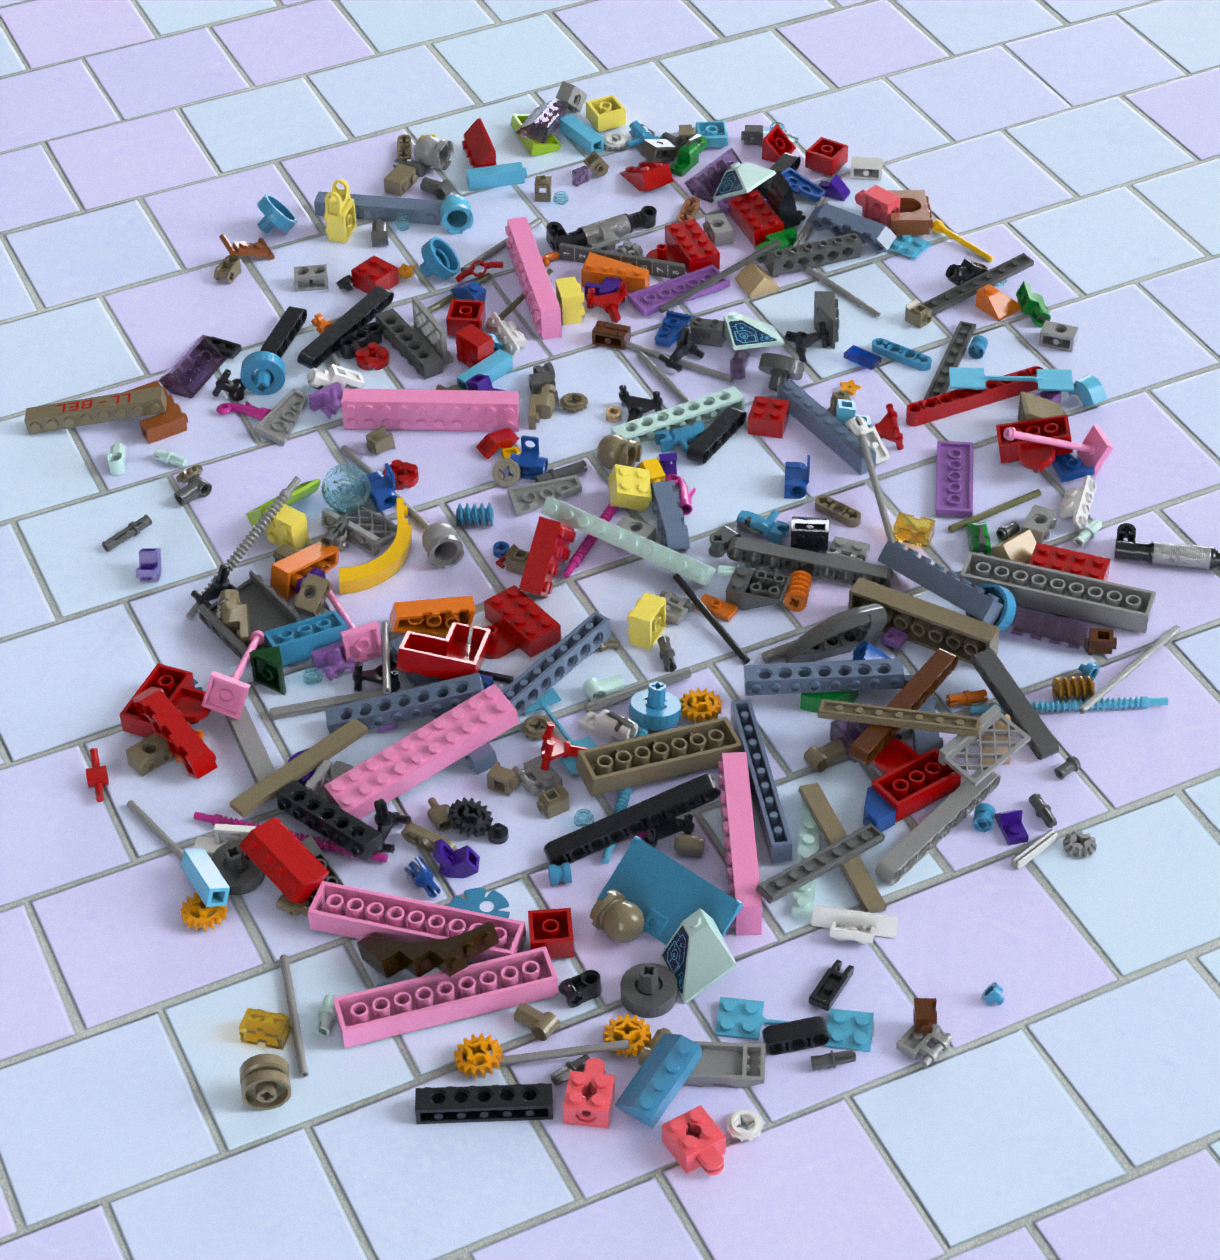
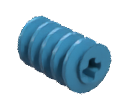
[456,503,494,526]

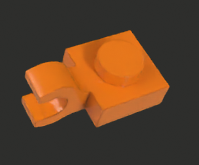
[311,313,333,335]

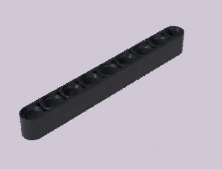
[297,285,394,369]
[544,774,721,866]

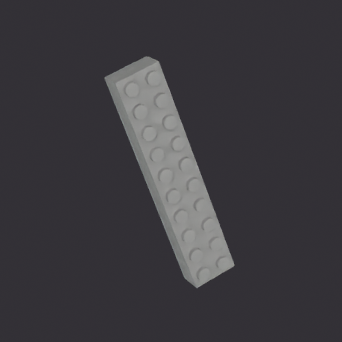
[960,551,1156,633]

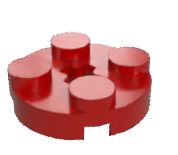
[355,342,390,371]
[383,460,419,490]

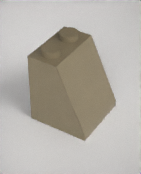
[1017,392,1066,422]

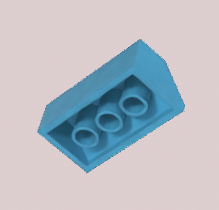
[263,610,348,667]
[615,1033,702,1129]

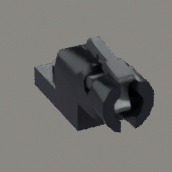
[945,258,990,286]

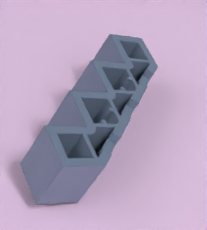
[807,203,896,254]
[651,480,690,551]
[904,675,943,755]

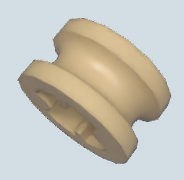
[606,406,622,423]

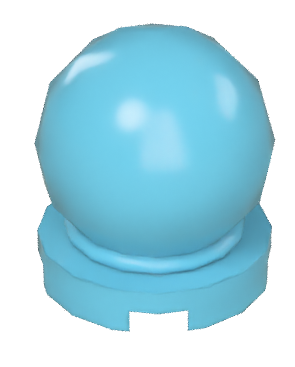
[440,194,473,234]

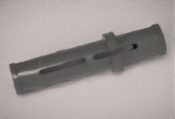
[534,460,587,483]
[102,514,152,552]

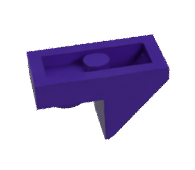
[818,174,850,201]
[657,453,678,477]
[995,810,1029,846]

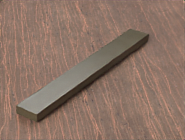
[817,699,982,737]
[229,718,369,817]
[798,783,887,913]

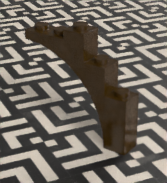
[356,921,499,979]

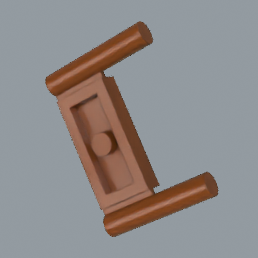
[219,234,275,260]

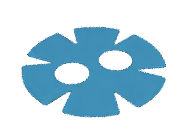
[448,888,510,918]

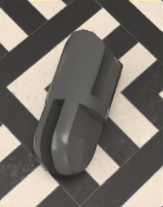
[393,159,427,178]

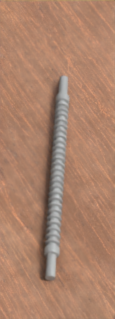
[186,476,301,620]

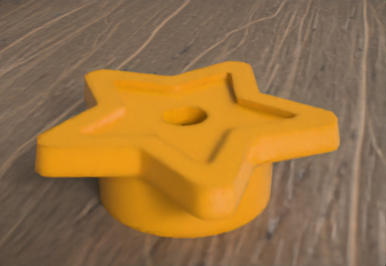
[398,263,415,279]
[839,380,861,396]

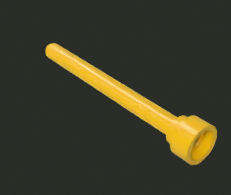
[931,219,993,262]

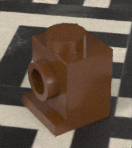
[1088,628,1117,655]
[913,998,937,1034]

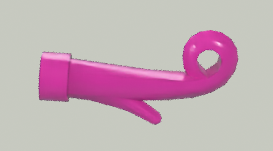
[216,401,271,421]
[665,474,696,515]

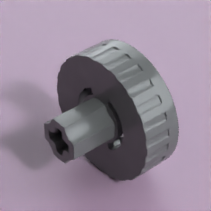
[758,353,805,391]
[211,840,265,895]
[620,963,677,1018]

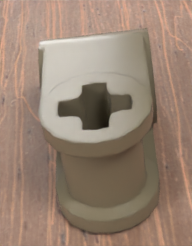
[214,255,241,284]

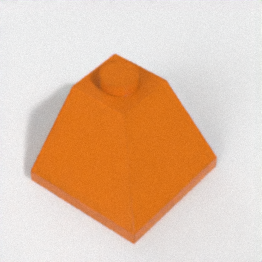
[975,284,1021,322]

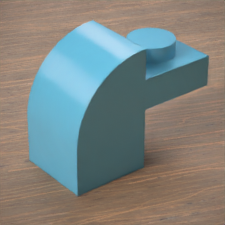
[1068,374,1107,407]
[836,399,871,428]

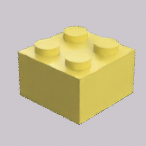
[586,95,626,132]
[555,276,585,325]
[608,464,652,511]
[263,504,309,550]
[627,592,666,650]

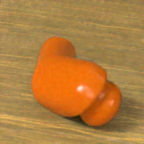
[541,251,560,267]

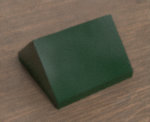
[249,646,286,695]

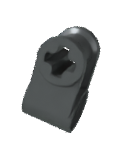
[709,525,742,558]

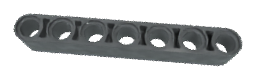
[971,648,1059,760]

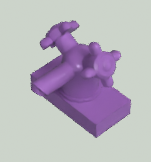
[308,381,342,419]
[311,641,356,681]

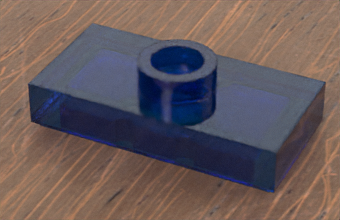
[843,345,882,370]

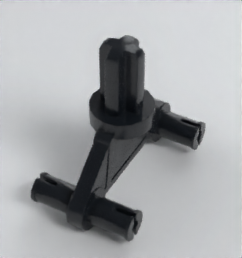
[784,322,829,363]
[659,327,705,373]
[619,385,663,422]
[191,564,236,608]
[352,659,401,693]
[374,799,411,853]
[645,814,695,848]

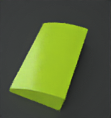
[510,114,562,156]
[245,478,321,526]

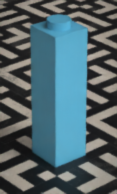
[559,114,604,154]
[466,162,527,191]
[457,349,513,390]
[181,848,230,907]

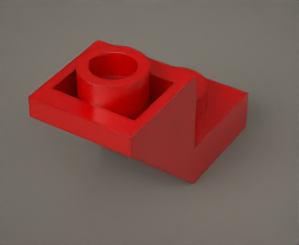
[476,427,519,460]

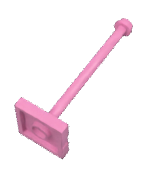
[1004,425,1114,475]
[327,582,382,663]
[201,630,265,720]

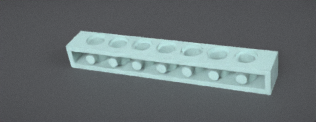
[611,386,745,446]

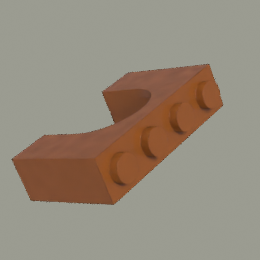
[888,190,933,235]
[125,380,188,444]

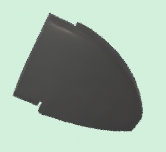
[784,603,887,663]

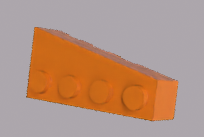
[581,252,649,293]
[270,541,339,604]
[389,596,476,637]

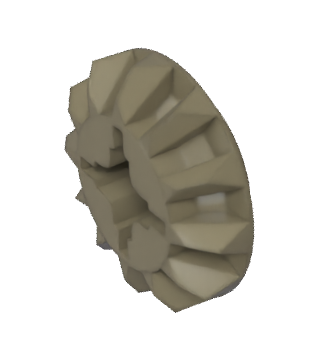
[560,393,588,413]
[492,458,521,487]
[176,465,204,483]
[522,715,552,741]

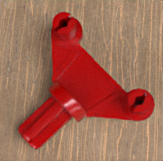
[586,281,628,323]
[869,403,904,450]
[540,722,588,771]

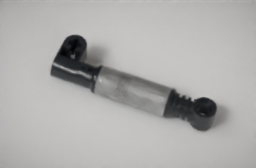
[546,206,657,253]
[1114,523,1220,570]

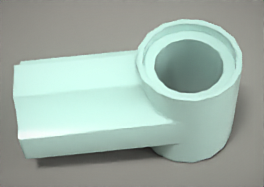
[107,442,126,476]
[583,674,625,701]

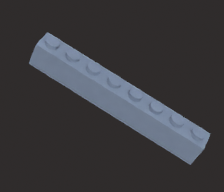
[314,191,442,225]
[777,380,876,475]
[877,540,1004,625]

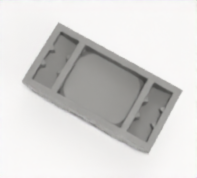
[685,1041,766,1088]

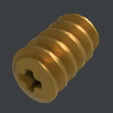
[1052,675,1095,701]

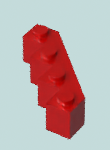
[132,687,218,779]

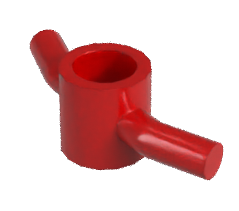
[455,260,503,283]
[85,748,109,802]

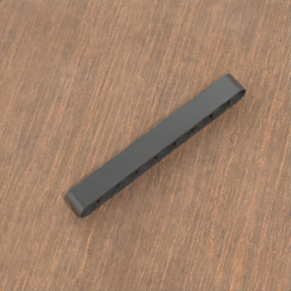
[727,537,894,588]

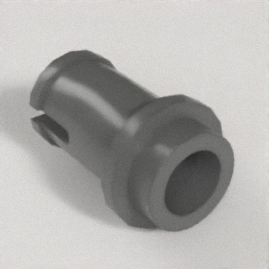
[996,521,1020,540]
[1054,756,1081,780]

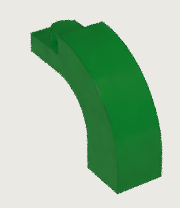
[800,691,858,713]

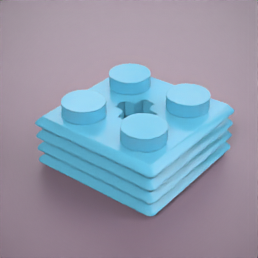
[695,121,728,149]

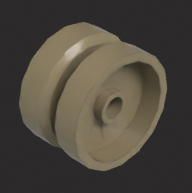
[239,1053,291,1110]

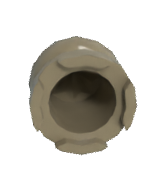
[596,435,642,469]
[590,889,645,943]

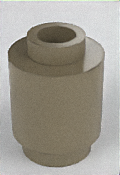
[674,834,705,857]

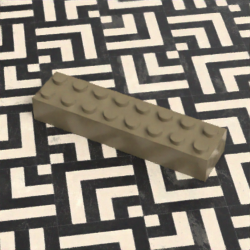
[848,577,1000,665]
[576,717,743,796]

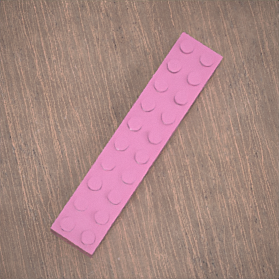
[505,217,562,340]
[341,388,520,432]
[324,683,519,820]
[718,752,762,936]
[307,881,526,963]
[333,946,559,1048]

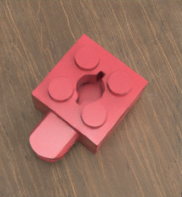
[855,185,901,228]
[563,1058,615,1129]
[662,1105,726,1176]

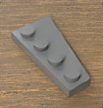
[254,389,308,446]
[507,475,582,517]

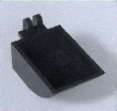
[767,170,806,230]
[791,516,829,552]

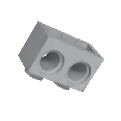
[294,264,329,292]

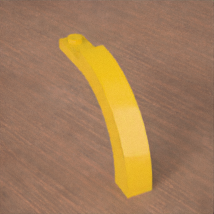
[339,498,412,594]

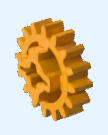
[680,688,722,724]
[180,892,228,931]
[603,1014,651,1058]
[454,1033,503,1079]

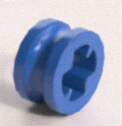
[493,541,510,558]

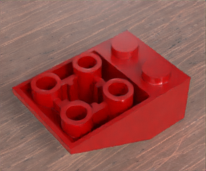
[620,161,673,192]

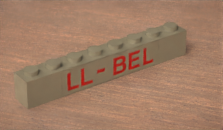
[24,386,167,435]

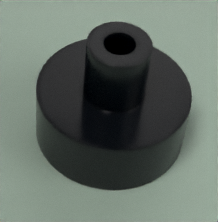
[336,275,354,292]
[488,823,509,845]

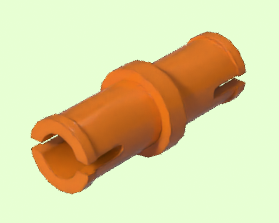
[946,689,988,707]

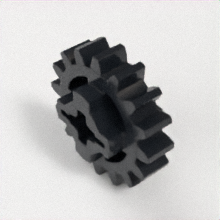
[447,797,493,837]

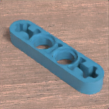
[872,338,932,371]

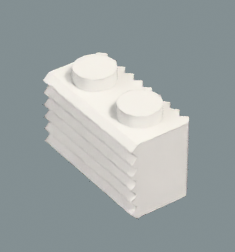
[850,156,883,180]

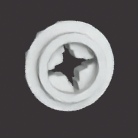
[604,133,627,150]
[726,1109,763,1142]

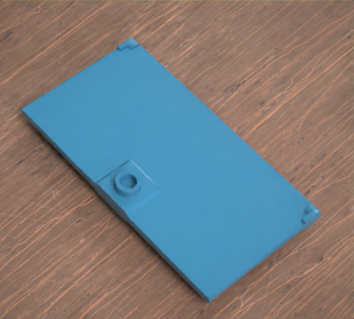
[597,836,743,945]

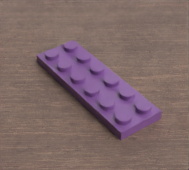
[627,265,730,316]
[936,441,973,517]

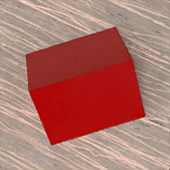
[762,124,796,163]

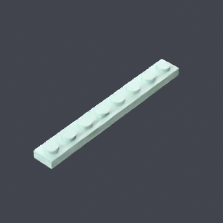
[792,789,823,918]

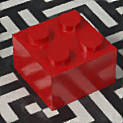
[805,137,848,176]
[351,255,399,294]
[446,299,486,336]
[455,324,494,368]
[748,396,790,439]
[528,908,574,959]

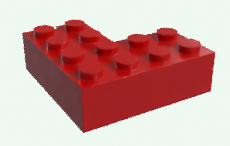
[519,516,576,597]
[396,622,491,681]

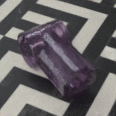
[730,349,750,380]

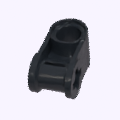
[558,970,602,1008]

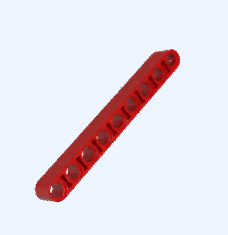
[906,366,1043,427]

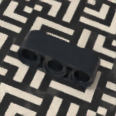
[340,322,382,359]
[762,1016,830,1055]

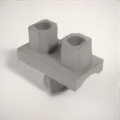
[586,227,620,250]

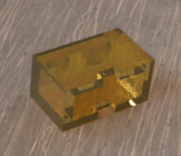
[893,512,935,548]
[239,1008,292,1050]

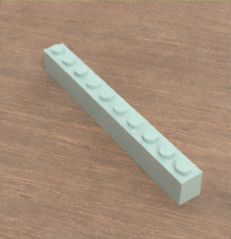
[541,496,716,586]

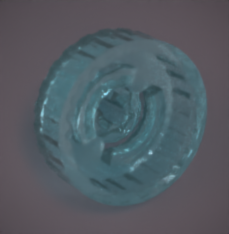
[321,464,371,513]

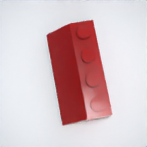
[462,118,496,168]
[239,817,330,904]

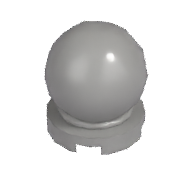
[414,136,454,170]
[422,522,464,569]

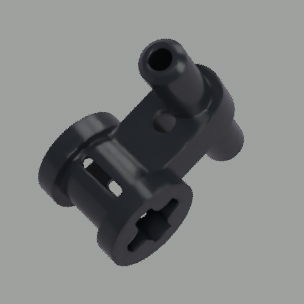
[212,369,246,401]

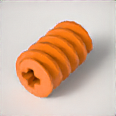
[783,570,812,612]

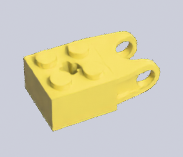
[324,179,357,243]

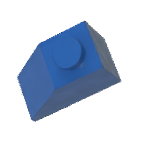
[450,281,487,301]
[863,786,896,832]

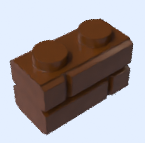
[592,320,631,350]

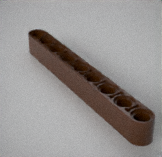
[848,648,959,765]

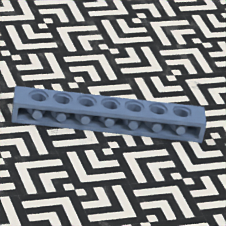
[501,611,612,716]
[744,658,904,696]
[325,673,484,734]

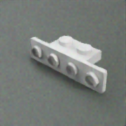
[486,312,528,362]
[1059,475,1097,533]
[194,824,256,858]
[811,905,899,944]

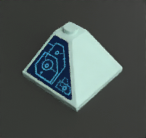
[713,162,776,201]
[723,312,784,350]
[660,908,737,1004]

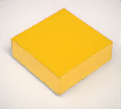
[501,446,520,459]

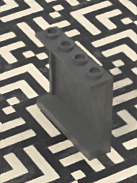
[197,570,300,663]

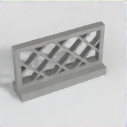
[411,296,454,366]
[321,500,397,556]
[938,704,1031,787]

